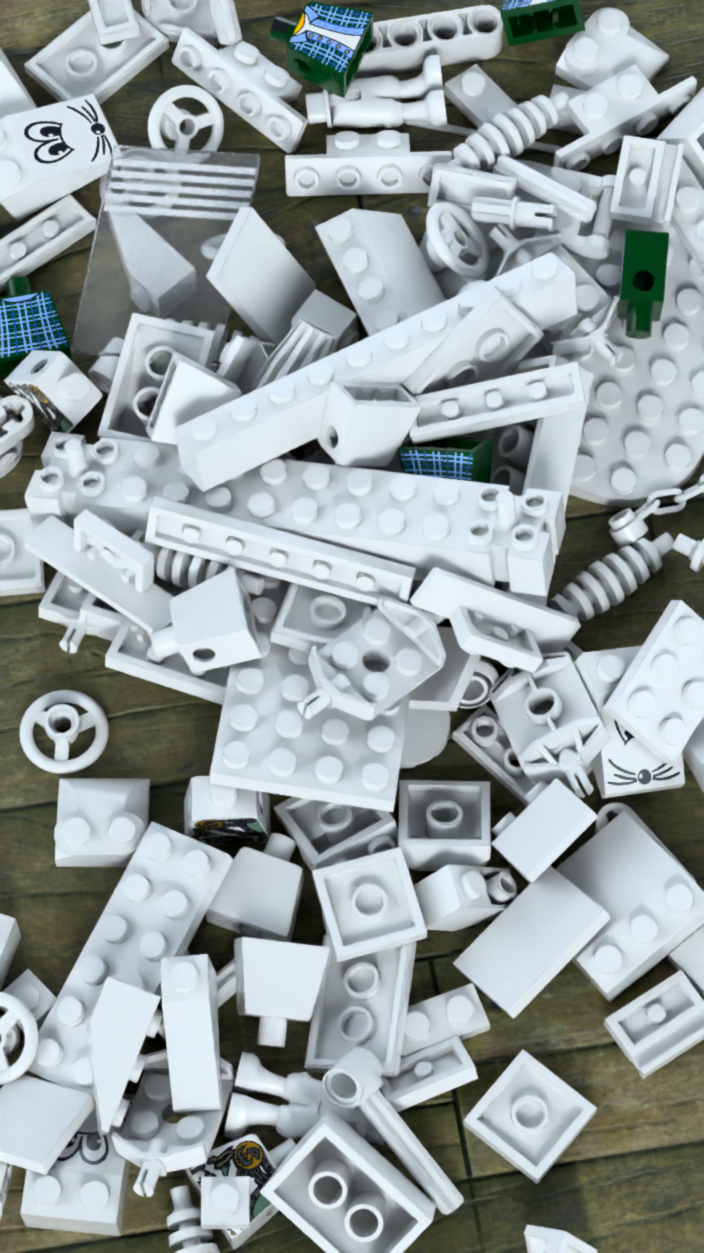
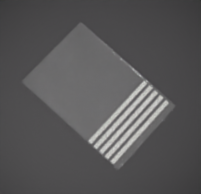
[70,145,261,365]

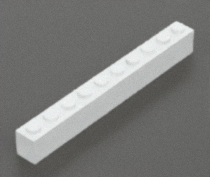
[174,252,577,492]

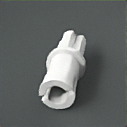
[471,196,558,232]

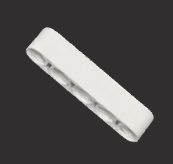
[354,5,504,79]

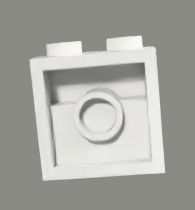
[274,797,398,871]

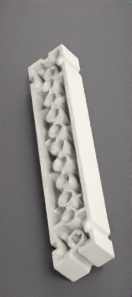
[24,431,566,596]

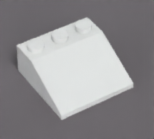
[556,811,704,1004]

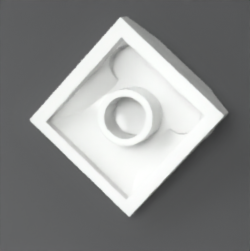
[555,7,669,91]
[54,778,150,867]
[398,780,491,871]

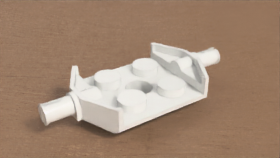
[489,223,623,366]
[297,596,446,721]
[488,652,610,798]
[111,1049,236,1197]

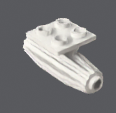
[216,318,339,396]

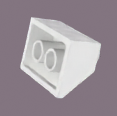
[260,1109,436,1253]

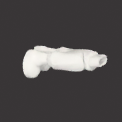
[305,55,447,128]
[223,1052,385,1145]

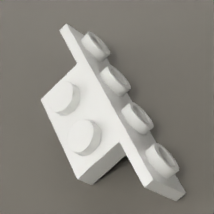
[172,27,308,153]
[553,64,697,172]
[285,130,452,196]
[24,509,174,633]
[410,567,581,673]

